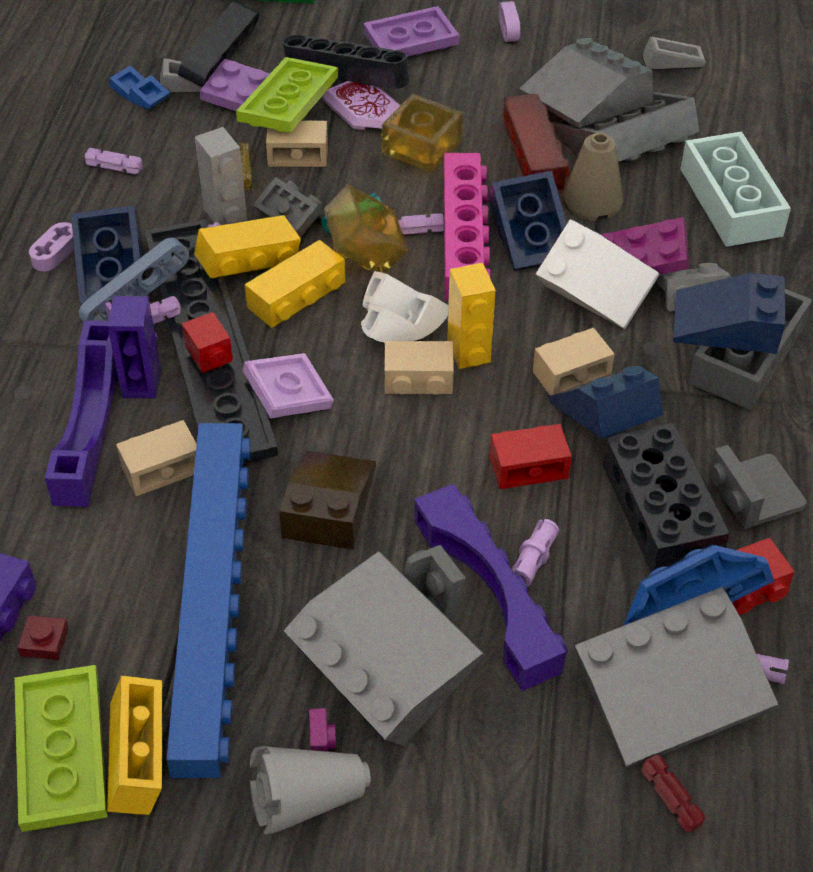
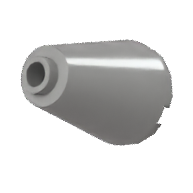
[250,746,371,835]

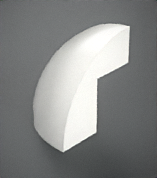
[361,271,448,343]

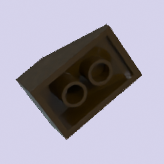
[279,451,376,550]

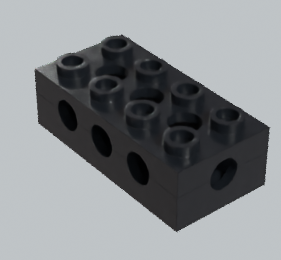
[602,423,730,572]

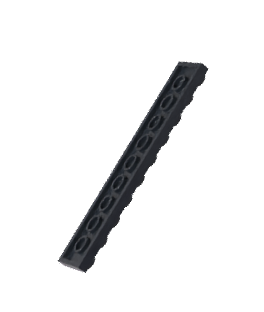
[144,219,278,463]

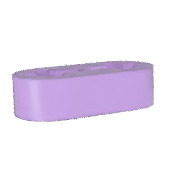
[499,1,520,42]
[29,222,74,271]

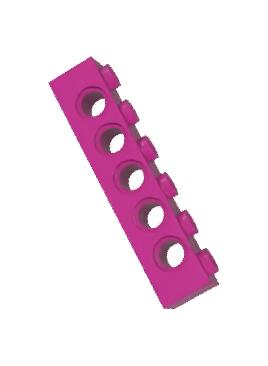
[444,153,490,301]

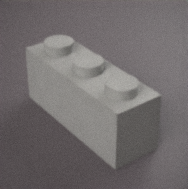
[195,127,247,225]

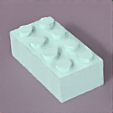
[680,131,791,247]

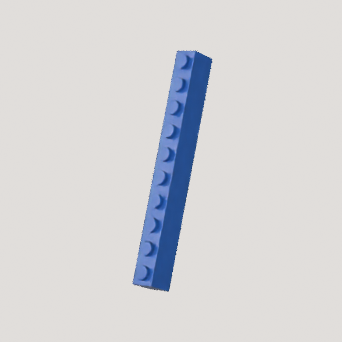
[166,423,251,778]

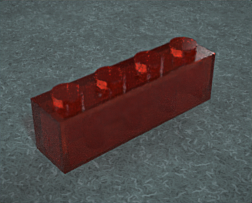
[503,94,570,191]

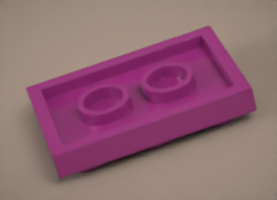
[601,217,689,275]

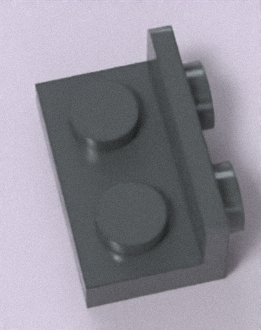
[253,177,326,238]
[404,545,466,624]

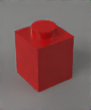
[182,312,233,373]

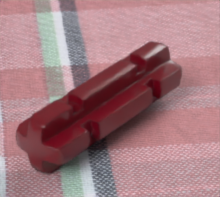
[641,755,705,833]

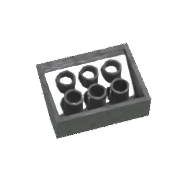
[519,38,653,128]
[550,92,700,162]
[284,551,485,746]
[575,587,778,769]

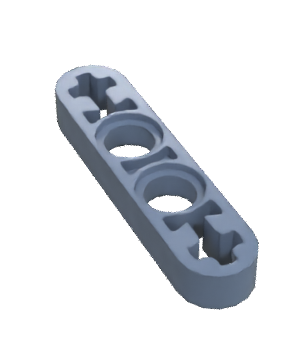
[79,238,189,323]

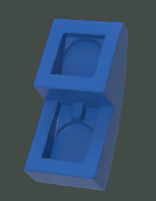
[109,65,171,109]

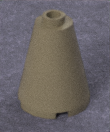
[563,132,623,221]

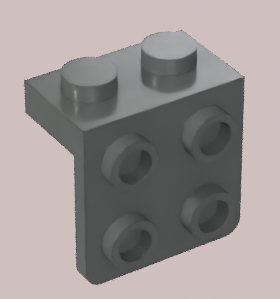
[708,445,806,529]

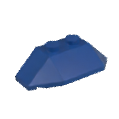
[623,545,774,626]

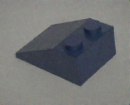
[488,171,567,271]
[71,205,145,305]
[673,273,785,354]
[549,366,663,439]

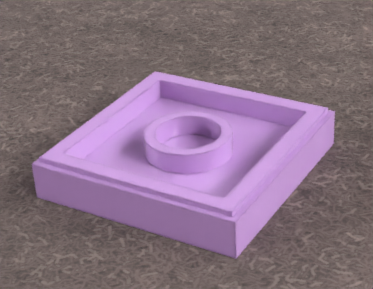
[242,353,334,418]

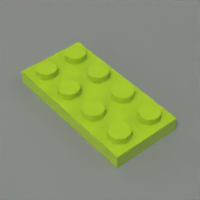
[236,57,338,133]
[14,665,108,832]

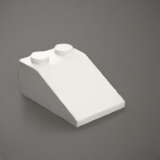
[536,219,659,329]

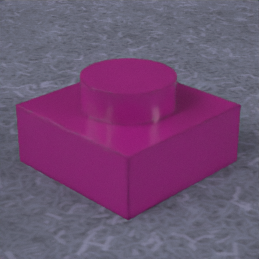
[309,708,336,752]

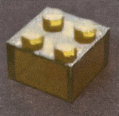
[382,94,463,173]
[324,184,408,273]

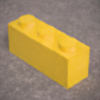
[194,215,301,278]
[245,240,345,328]
[447,263,496,369]
[107,676,162,815]

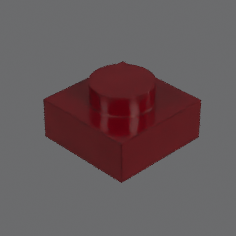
[17,615,69,660]

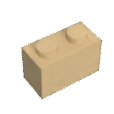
[266,121,328,167]
[533,328,614,396]
[385,341,454,395]
[116,420,197,496]

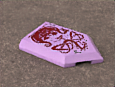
[322,81,400,133]

